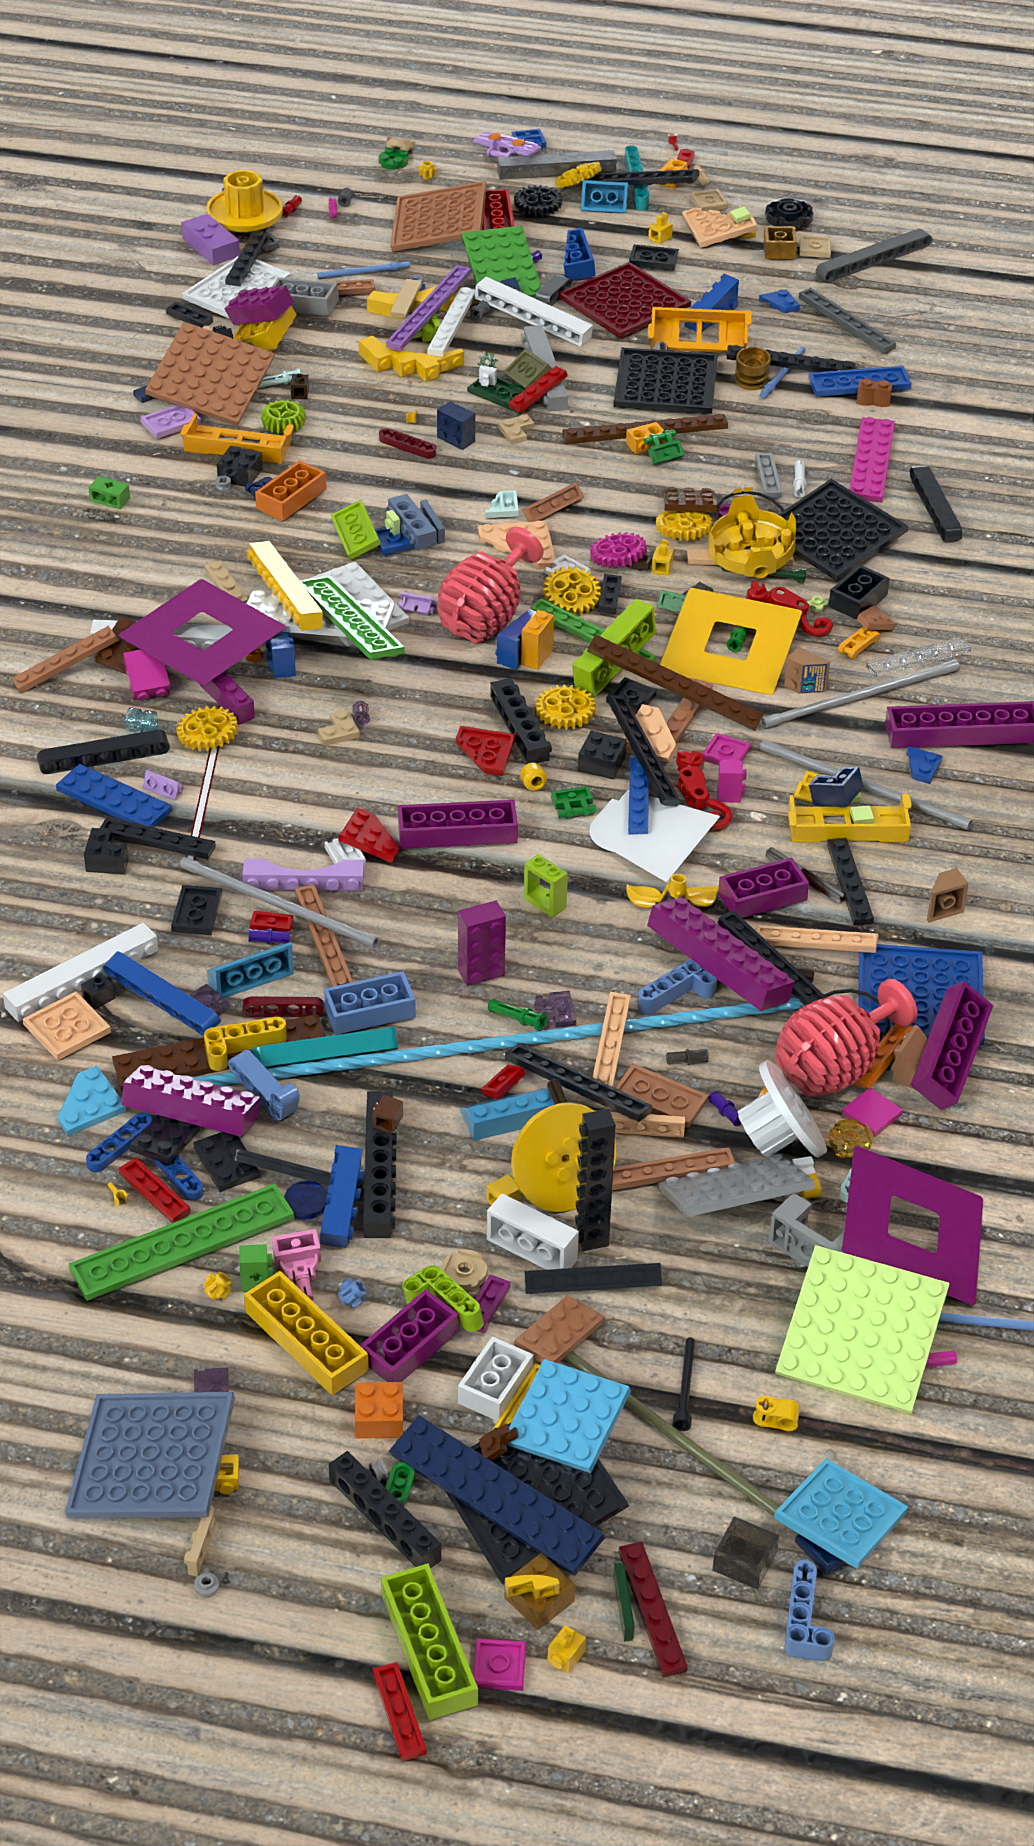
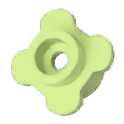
[807,596,828,612]

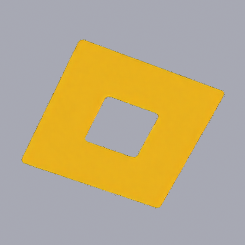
[660,588,802,695]

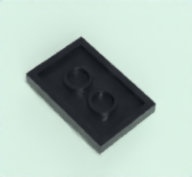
[629,244,679,271]
[171,885,222,935]
[130,1115,200,1164]
[193,1132,260,1192]

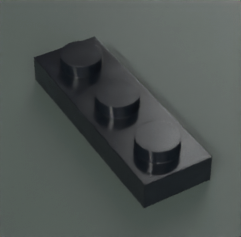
[166,302,213,328]
[598,574,622,614]

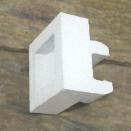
[479,365,497,387]

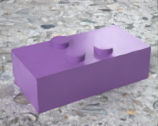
[181,214,240,265]

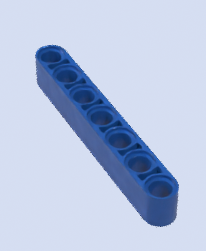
[103,951,221,1036]

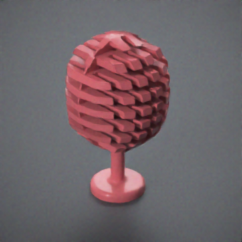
[438,526,544,644]
[775,979,917,1097]

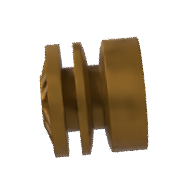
[735,347,771,390]

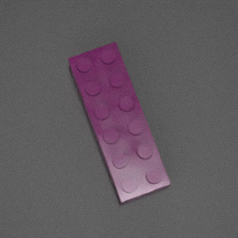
[398,800,518,849]
[910,981,993,1110]
[121,1065,260,1137]

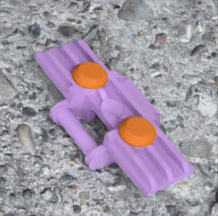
[473,131,541,157]

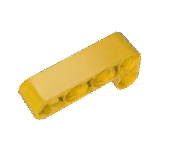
[204,1017,287,1071]

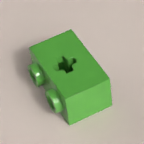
[89,476,130,509]
[239,1244,273,1292]

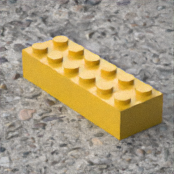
[244,1271,369,1396]

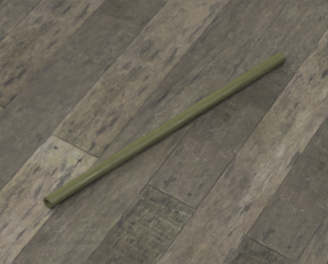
[563,1351,799,1535]

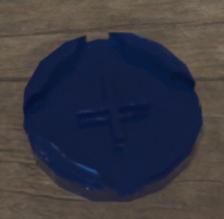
[284,1181,327,1220]

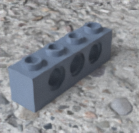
[386,494,437,550]

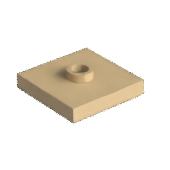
[690,189,729,212]
[799,235,831,258]

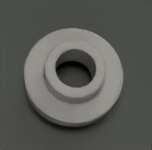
[194,1573,219,1598]

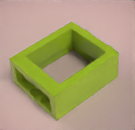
[524,854,568,918]

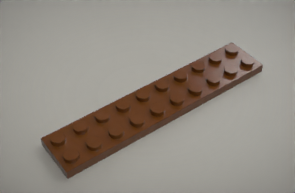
[112,1014,326,1092]

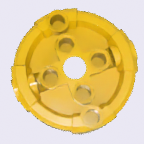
[708,487,796,578]

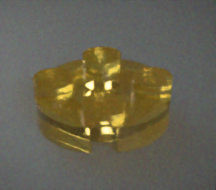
[829,1119,873,1158]

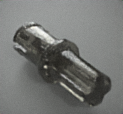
[666,1049,709,1065]

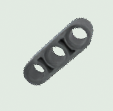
[535,274,572,306]

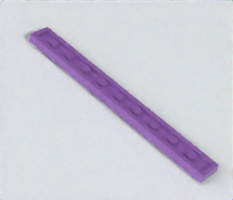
[386,265,471,351]

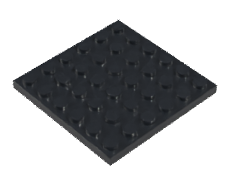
[613,347,718,414]
[778,479,908,581]
[445,1422,629,1585]

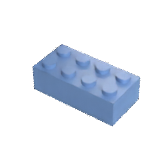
[323,971,416,1035]

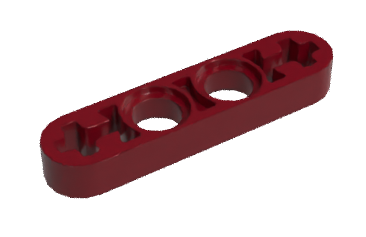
[379,428,437,459]
[242,996,324,1017]

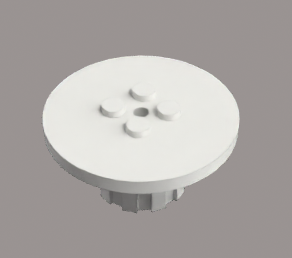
[738,1060,827,1158]

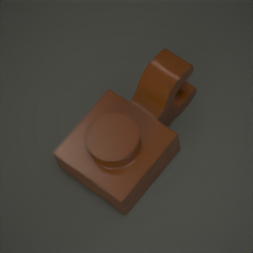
[479,1424,519,1461]

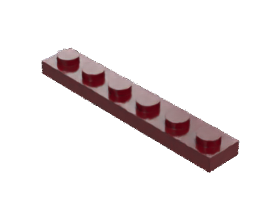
[618,1541,688,1678]

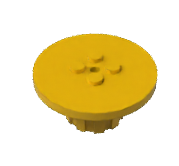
[206,170,283,232]
[511,1103,616,1212]

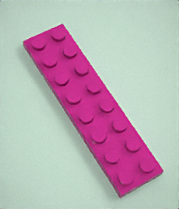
[849,417,895,503]

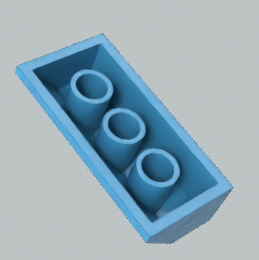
[207,942,294,1000]
[460,1088,555,1141]

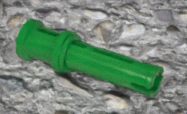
[727,625,748,652]
[488,999,548,1031]

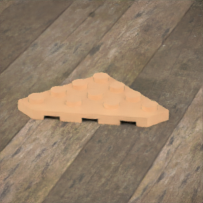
[682,207,758,248]
[478,521,556,569]

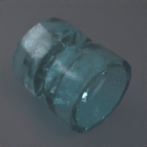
[125,707,158,733]

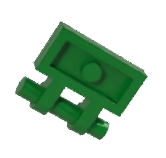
[644,430,685,465]
[551,786,597,819]

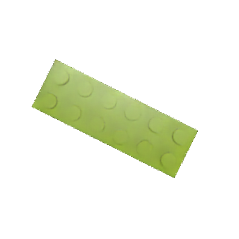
[572,599,656,698]
[381,1564,478,1720]

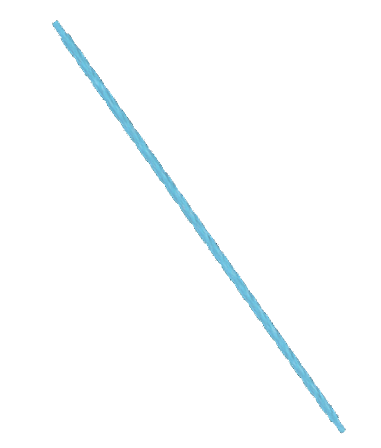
[192,998,805,1086]

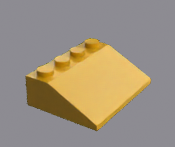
[233,306,296,352]

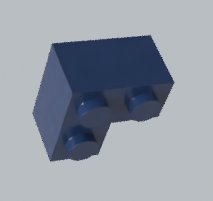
[809,766,864,807]

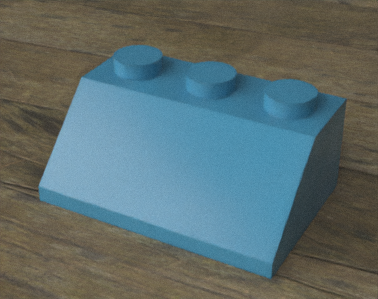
[581,180,628,213]

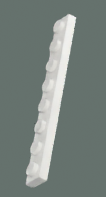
[427,287,475,357]

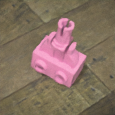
[271,1229,321,1300]

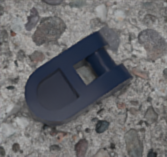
[245,477,273,498]

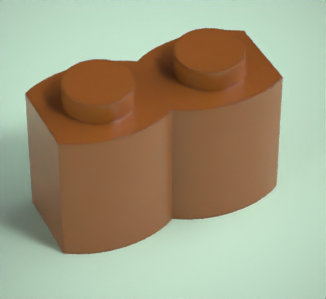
[857,379,892,407]

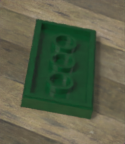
[467,377,539,414]

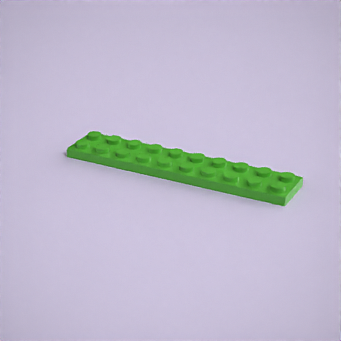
[299,576,405,660]
[68,1183,294,1301]

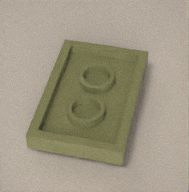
[503,348,551,389]

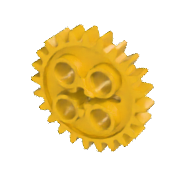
[554,162,602,188]
[656,511,712,541]
[543,565,601,616]
[535,684,596,730]
[176,706,238,751]

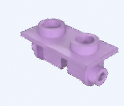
[398,592,437,615]
[143,770,184,800]

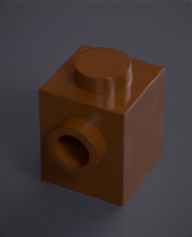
[372,1095,403,1134]

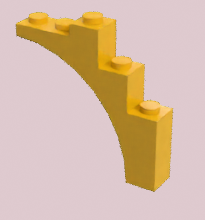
[367,283,463,320]
[358,336,464,382]

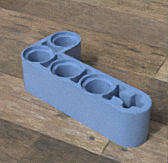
[638,959,717,1015]
[228,1050,300,1122]
[785,1560,835,1661]

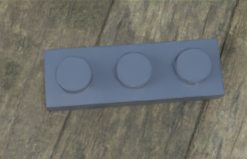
[419,500,445,544]

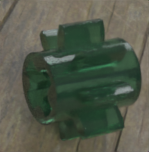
[477,352,498,368]

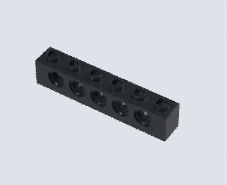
[490,678,552,764]
[329,1450,442,1569]

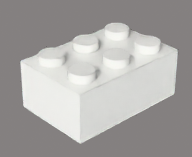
[458,1336,533,1421]

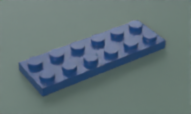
[808,366,912,397]
[56,764,172,827]

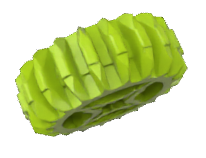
[261,400,306,435]

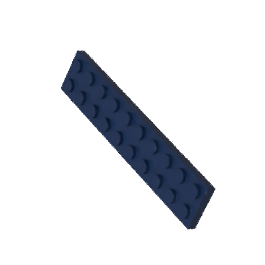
[389,1415,605,1576]

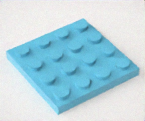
[506,1359,631,1473]
[774,1458,908,1569]

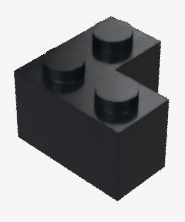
[84,828,129,875]

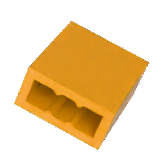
[521,610,554,670]

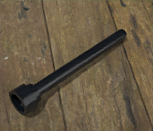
[672,1337,695,1431]

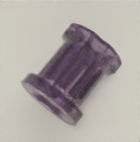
[352,701,370,726]

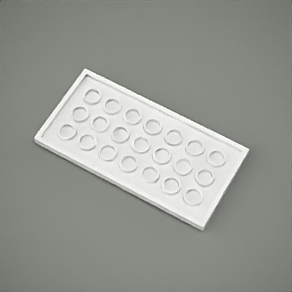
[247,590,394,637]

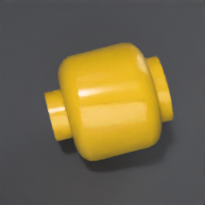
[520,763,547,791]

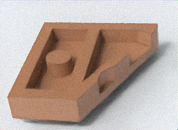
[857,605,896,630]

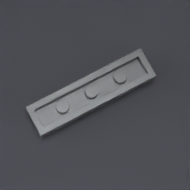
[755,453,782,499]

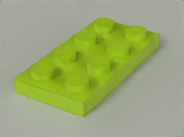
[330,499,381,560]

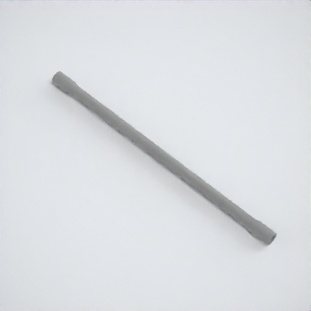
[761,660,960,728]
[760,739,972,830]
[180,857,379,949]

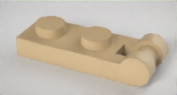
[184,1505,215,1577]

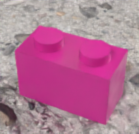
[717,760,747,803]

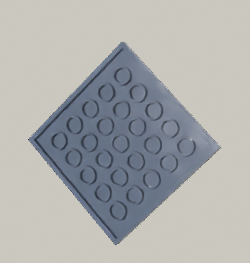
[65,1392,235,1518]

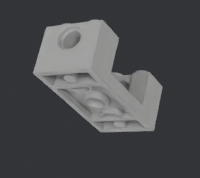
[769,1193,844,1267]

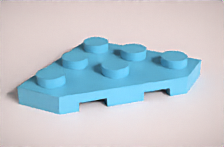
[58,1066,126,1136]

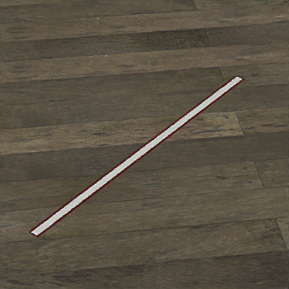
[186,705,224,861]

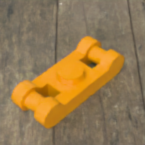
[838,626,881,660]

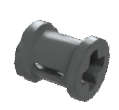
[338,187,354,207]
[470,300,491,320]

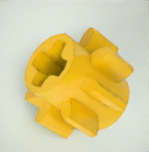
[418,161,436,180]
[204,1272,232,1300]

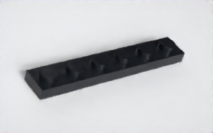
[225,231,268,287]
[100,817,216,860]
[827,838,874,926]
[524,1263,662,1294]

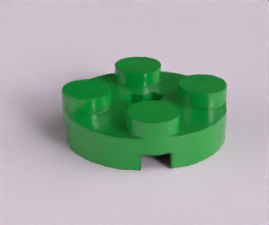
[379,148,408,170]

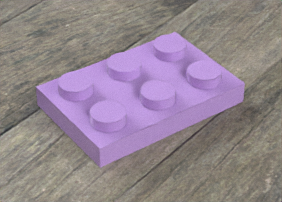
[140,405,201,439]

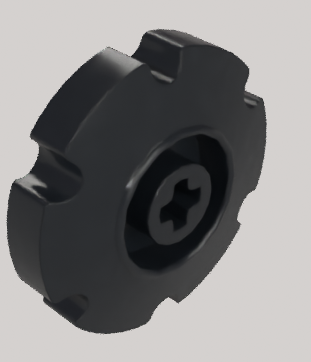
[765,198,814,229]

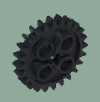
[514,185,563,216]

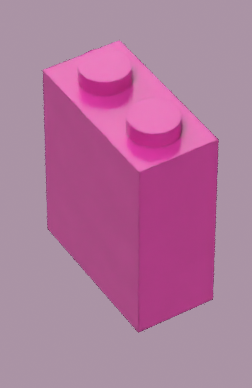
[123,650,170,700]

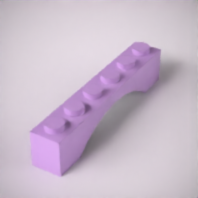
[243,859,364,891]

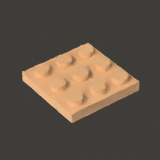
[23,992,111,1061]

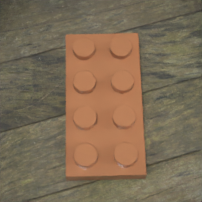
[615,1064,709,1128]
[514,1295,605,1364]

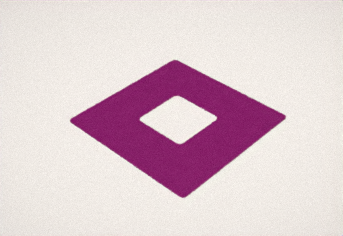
[119,579,286,685]
[842,1146,983,1305]

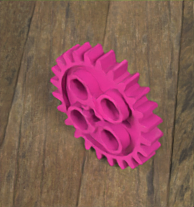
[590,532,647,568]

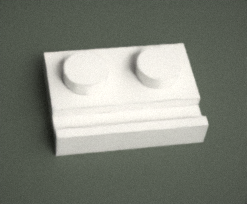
[325,839,366,865]

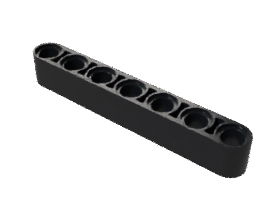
[910,465,963,542]
[37,729,170,774]

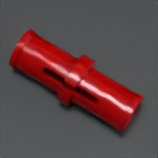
[282,195,302,218]

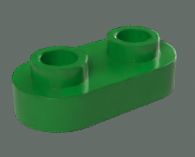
[386,1462,415,1506]

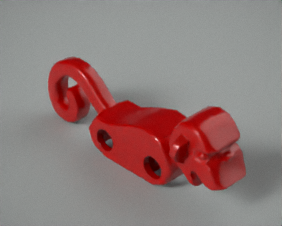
[746,581,833,637]
[676,750,732,830]

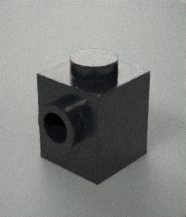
[81,973,115,1010]

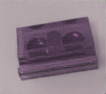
[194,1367,229,1392]

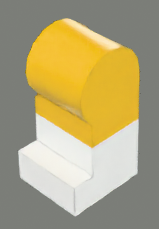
[792,1156,821,1199]

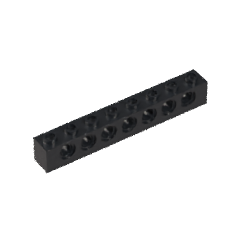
[363,1091,397,1238]
[575,1109,616,1251]

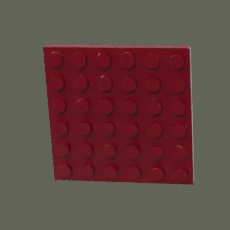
[558,262,691,338]

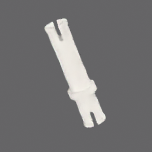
[793,460,807,497]

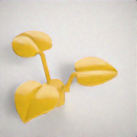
[626,874,718,908]

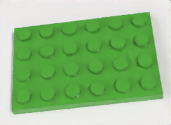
[462,226,541,299]

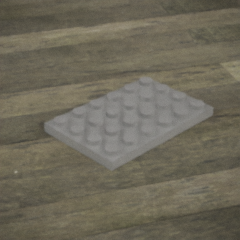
[659,1154,815,1217]

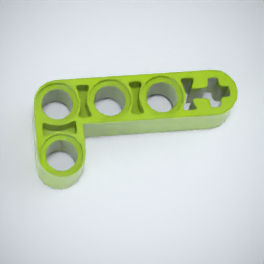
[402,1265,484,1332]

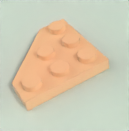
[623,704,677,763]

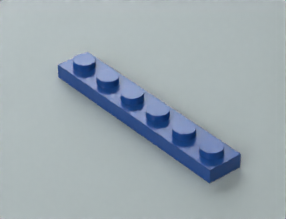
[628,757,649,835]

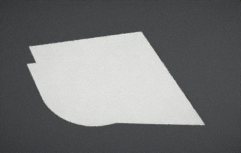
[589,790,720,882]

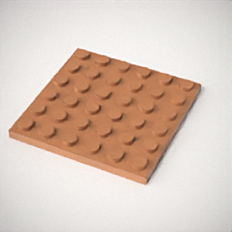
[390,181,487,251]
[145,322,275,426]

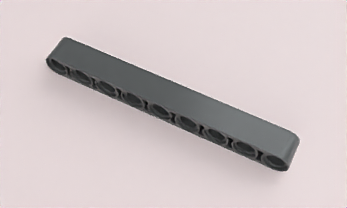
[815,228,932,282]

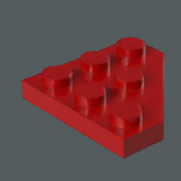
[456,726,515,776]
[338,808,400,863]

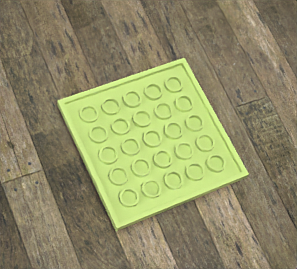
[775,1245,949,1414]

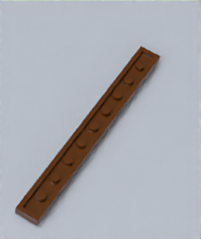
[562,414,728,444]
[587,634,764,731]

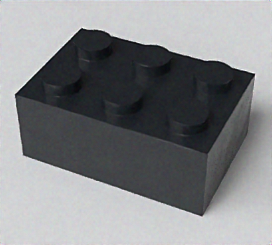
[828,565,890,620]

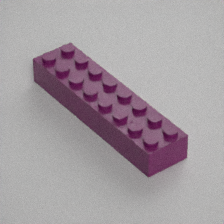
[885,701,1034,748]
[647,897,795,1011]

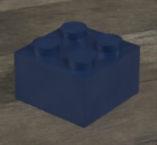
[437,401,476,450]

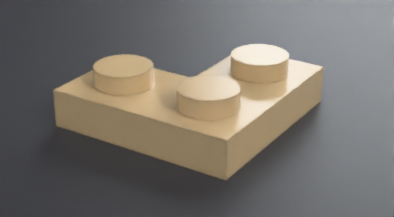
[497,414,535,445]
[318,709,360,746]

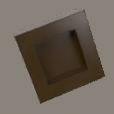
[632,554,653,570]

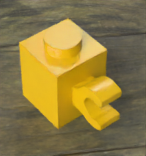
[649,212,673,244]
[651,539,674,576]
[547,1625,586,1673]

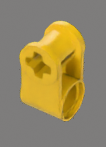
[753,1396,800,1431]

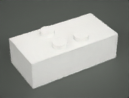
[487,1194,579,1269]

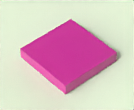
[702,733,751,765]
[842,1088,903,1137]
[473,1639,526,1691]

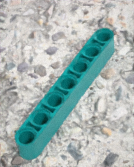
[624,145,649,211]
[251,1027,399,1068]

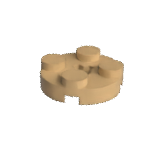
[386,137,415,151]
[442,1250,487,1292]

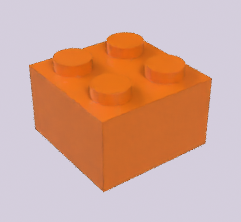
[355,1382,403,1439]

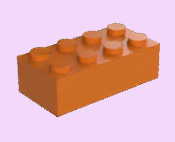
[255,460,327,521]

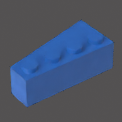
[564,227,596,281]
[684,274,739,332]
[495,609,536,670]
[265,631,296,678]
[320,1145,365,1248]

